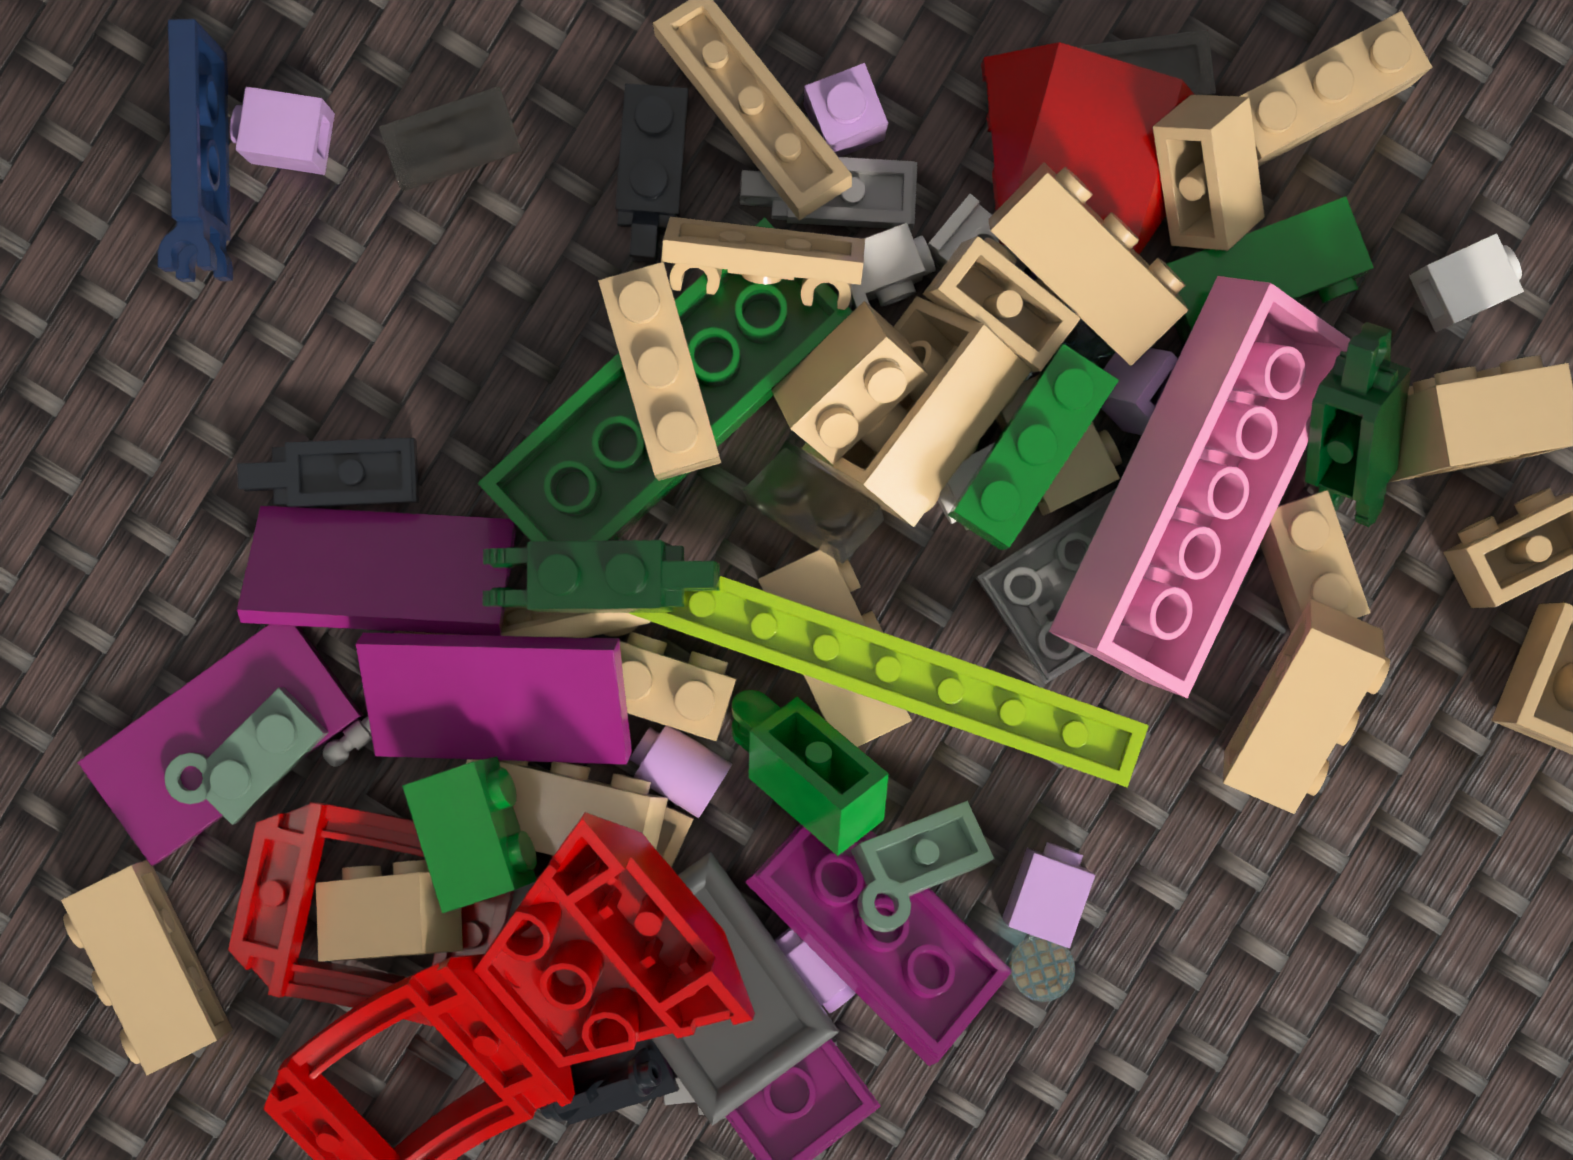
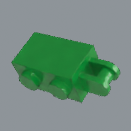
[732,690,889,856]

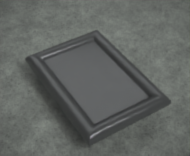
[652,851,840,1126]

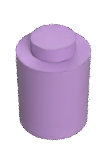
[629,726,732,818]

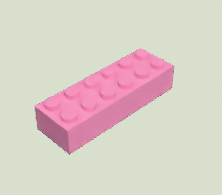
[1049,276,1350,698]

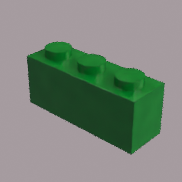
[1166,196,1374,345]
[948,344,1119,551]

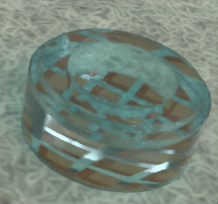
[1009,936,1075,1002]

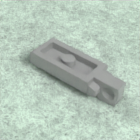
[739,157,917,230]

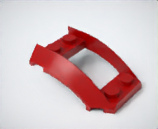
[228,802,515,1026]
[263,954,575,1160]

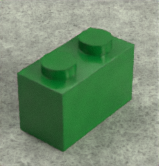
[402,757,537,913]

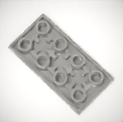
[976,488,1259,684]

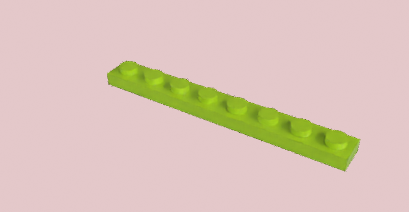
[629,576,1149,787]

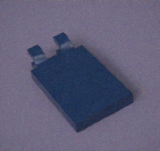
[158,19,233,282]

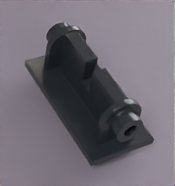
[540,1039,680,1125]

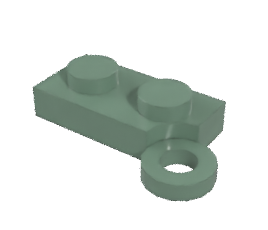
[164,687,329,825]
[851,801,994,932]

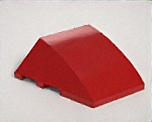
[981,42,1195,255]
[474,812,755,1068]

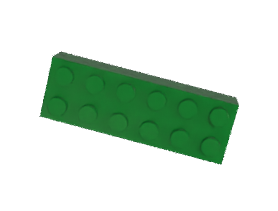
[478,217,853,542]

